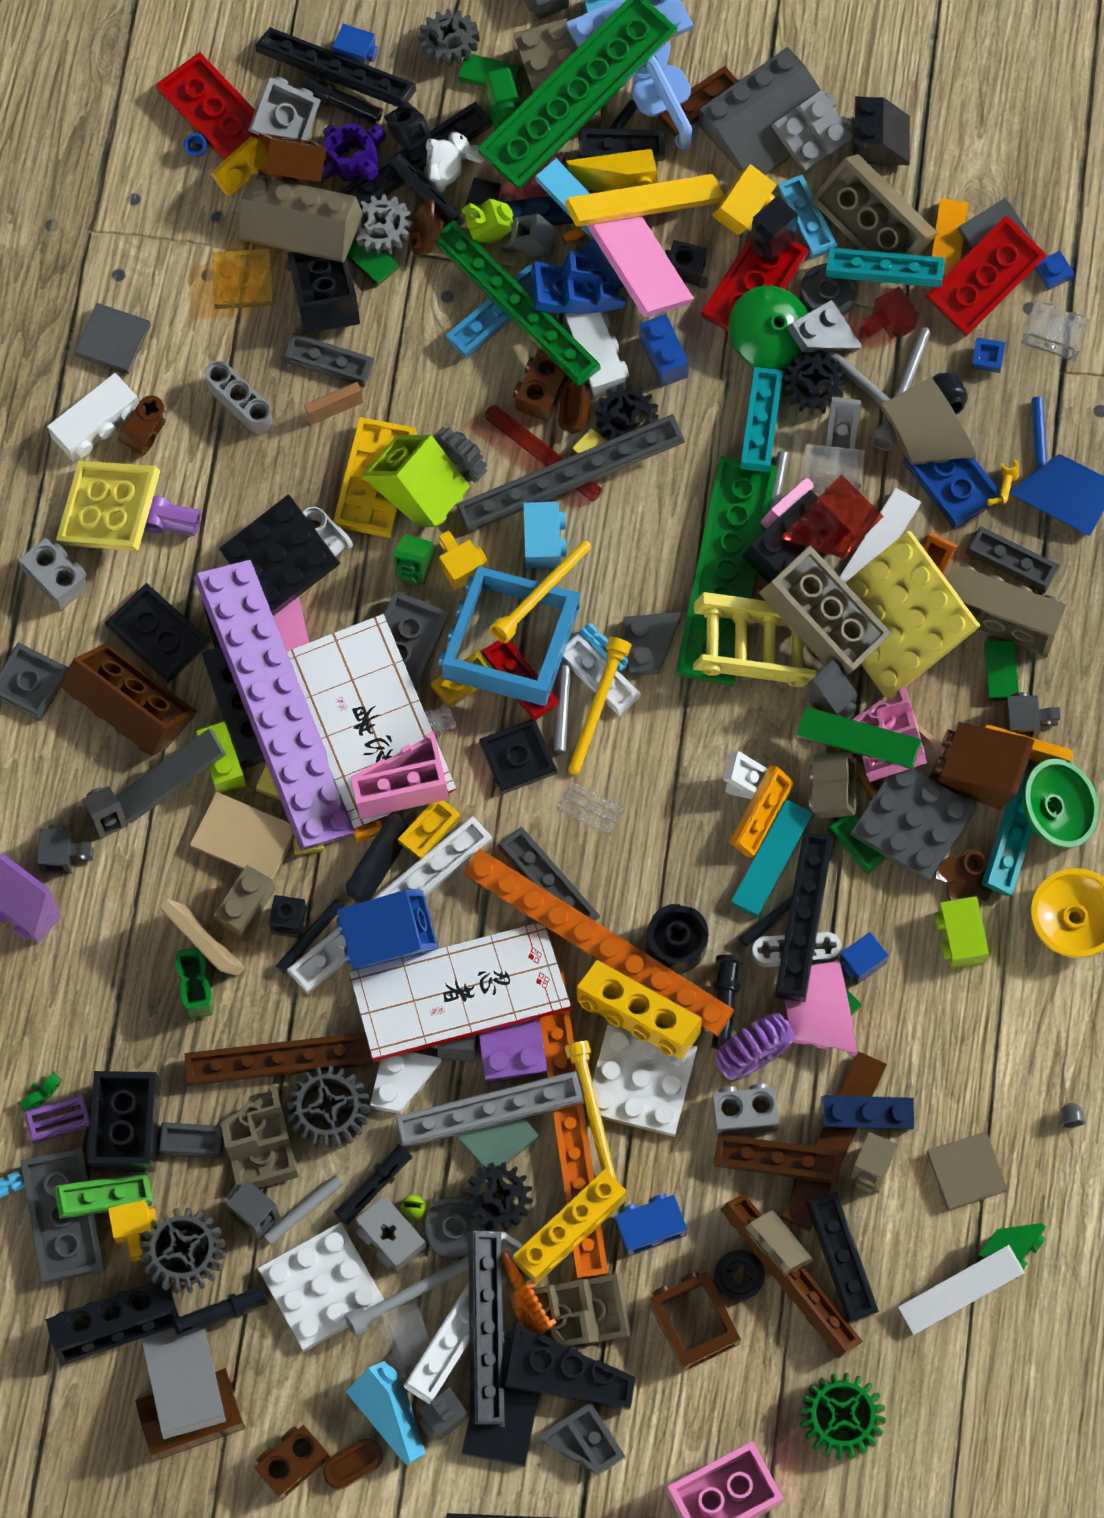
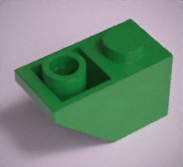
[393,535,434,585]
[976,1223,1046,1278]

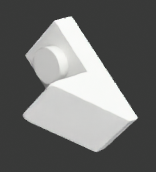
[722,751,767,799]

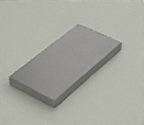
[141,1327,227,1439]

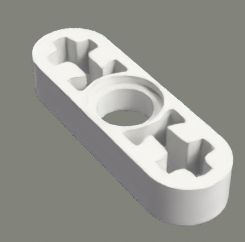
[752,932,841,967]

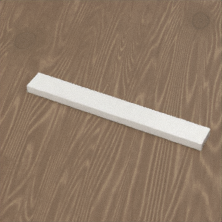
[287,816,493,994]

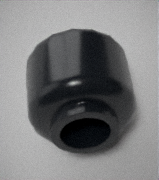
[932,372,968,414]

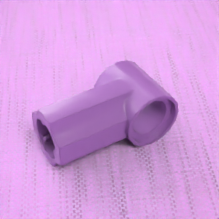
[144,496,201,537]

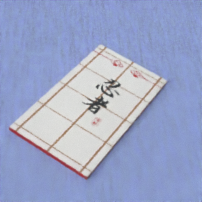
[287,614,456,830]
[349,923,571,1062]

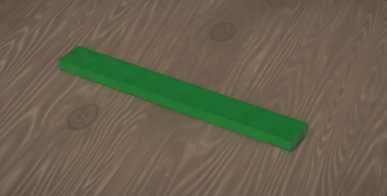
[435,220,601,386]

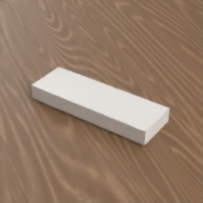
[562,633,641,716]

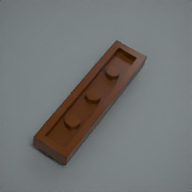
[713,1133,843,1184]

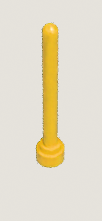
[490,540,591,643]
[568,636,632,775]
[564,1040,617,1180]

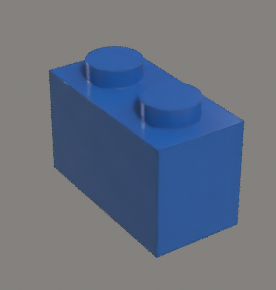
[639,314,689,387]
[615,1194,687,1257]

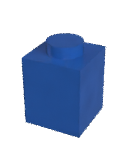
[333,23,378,65]
[839,932,889,985]

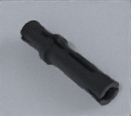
[300,75,384,125]
[388,154,461,225]
[334,1144,413,1226]
[172,1285,268,1338]

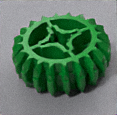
[799,1373,886,1460]

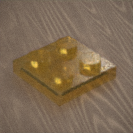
[212,249,273,309]

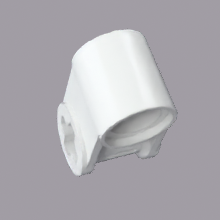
[303,507,353,556]

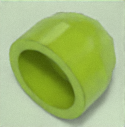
[400,1195,425,1221]

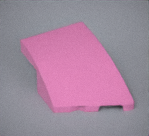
[852,686,927,782]
[784,961,857,1056]

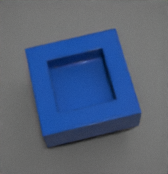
[1035,251,1074,290]
[971,338,1005,373]

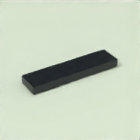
[806,1192,879,1322]

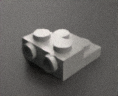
[248,76,321,140]
[771,90,853,172]

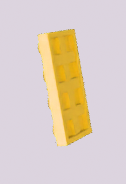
[333,417,417,538]

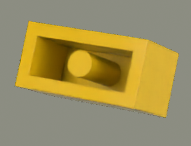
[711,164,777,236]

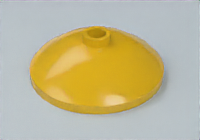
[1031,868,1104,958]

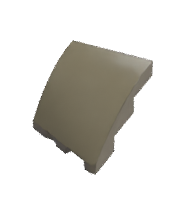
[881,377,976,465]
[221,1083,299,1188]
[745,1211,814,1277]
[533,1273,632,1347]

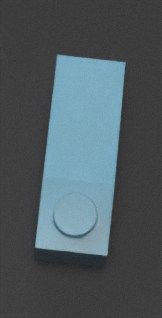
[346,1361,426,1466]

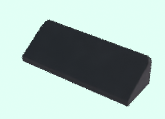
[346,811,409,903]

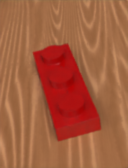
[482,641,559,721]

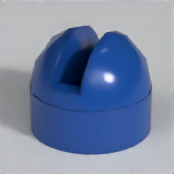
[184,133,208,158]

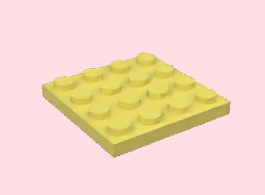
[845,531,980,699]

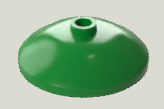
[728,286,808,370]
[1022,759,1099,849]

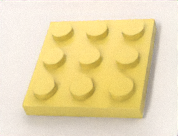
[56,461,160,551]

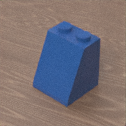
[336,890,439,969]

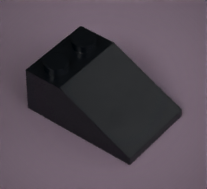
[287,252,360,334]

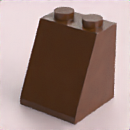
[933,722,1035,810]

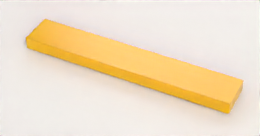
[564,174,724,227]

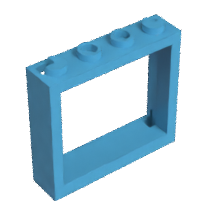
[438,566,581,707]

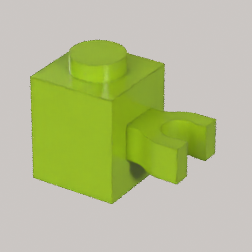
[462,198,514,245]

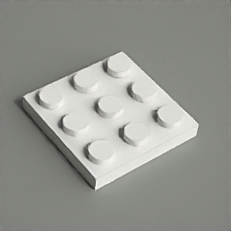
[585,1025,697,1137]
[258,1222,384,1352]

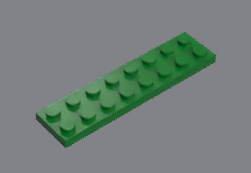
[478,0,678,190]
[675,456,777,687]

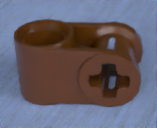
[118,395,167,455]

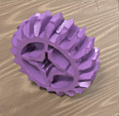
[714,1013,795,1081]

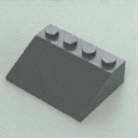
[698,47,821,176]

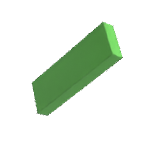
[54,1173,153,1219]

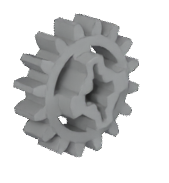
[355,194,413,256]

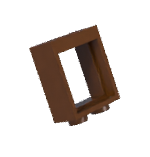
[649,1271,741,1372]

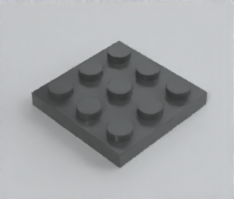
[851,768,976,883]

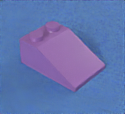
[0,853,62,944]
[479,1018,547,1083]

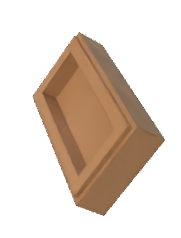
[304,382,363,426]

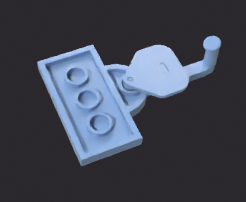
[566,0,693,150]

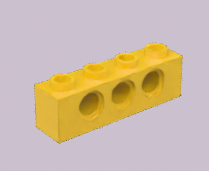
[577,960,702,1060]
[513,1169,627,1285]

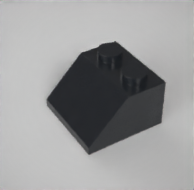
[852,96,910,166]

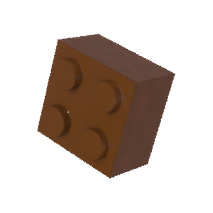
[254,132,326,186]

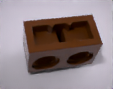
[513,349,569,422]
[254,1424,330,1501]

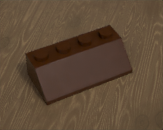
[60,643,197,756]

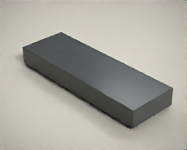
[282,332,374,387]
[966,526,1060,593]

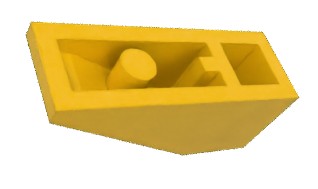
[567,149,658,192]

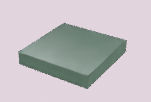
[456,1089,539,1172]

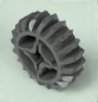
[286,1066,371,1150]
[140,1208,226,1294]

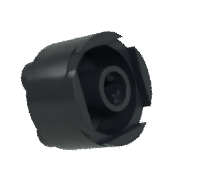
[646,904,709,973]

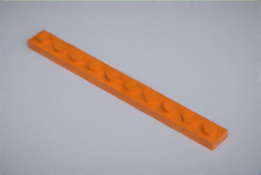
[463,848,735,1037]
[539,972,609,1280]

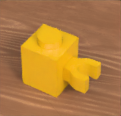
[439,530,487,591]
[108,1200,157,1263]

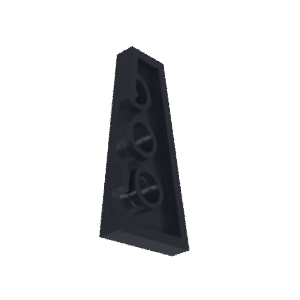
[504,1323,635,1410]

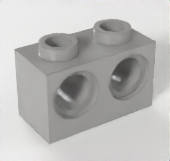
[19,537,88,611]
[712,1084,779,1137]

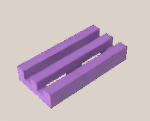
[24,1094,91,1144]

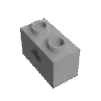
[356,1195,426,1272]

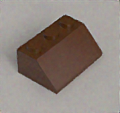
[135,1368,246,1461]

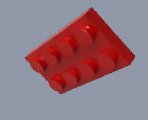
[156,52,258,160]
[925,215,1047,337]
[701,236,809,332]

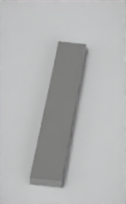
[395,1071,584,1148]

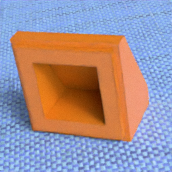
[923,533,958,574]

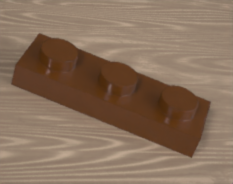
[657,66,738,136]

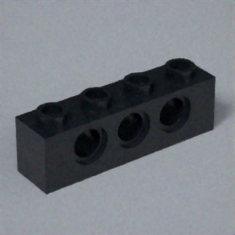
[202,646,266,770]
[45,1279,180,1366]

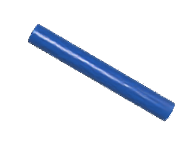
[1031,397,1047,470]

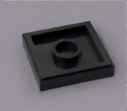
[479,719,557,795]

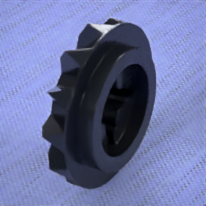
[714,1250,765,1301]

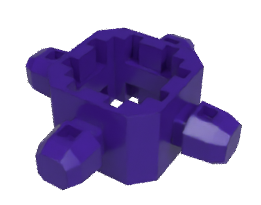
[321,124,386,181]

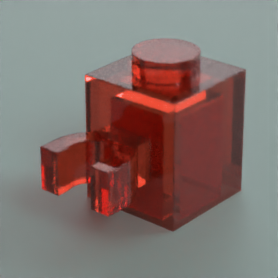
[862,286,918,339]

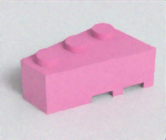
[350,730,449,819]

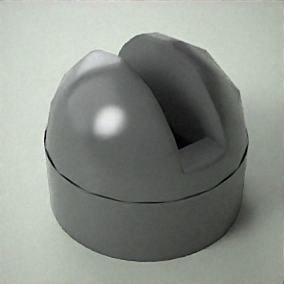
[1059,1103,1085,1128]

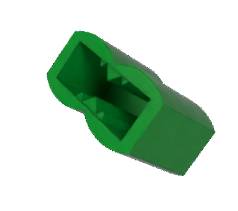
[484,67,520,128]
[175,947,214,1019]

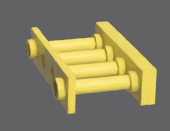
[693,592,816,687]

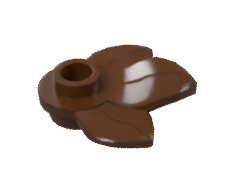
[409,199,443,256]
[935,849,992,901]

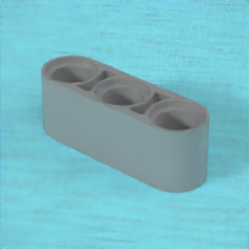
[205,361,273,435]

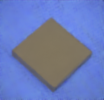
[927,1131,1008,1211]

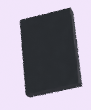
[105,583,210,683]

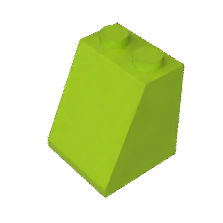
[362,434,470,527]

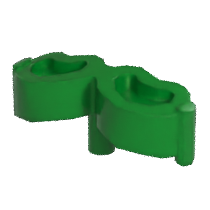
[17,1071,62,1112]

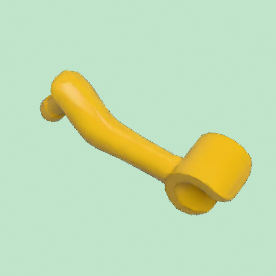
[987,460,1019,506]

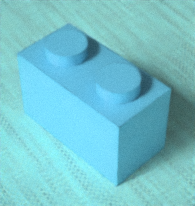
[524,502,567,569]

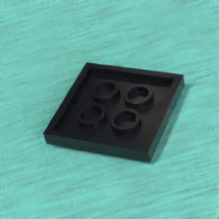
[219,494,341,616]

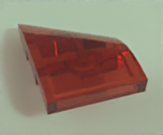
[782,474,884,559]

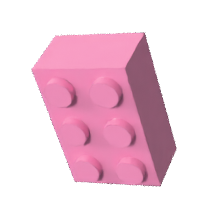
[667,1441,784,1518]

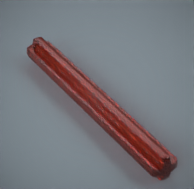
[485,404,602,502]

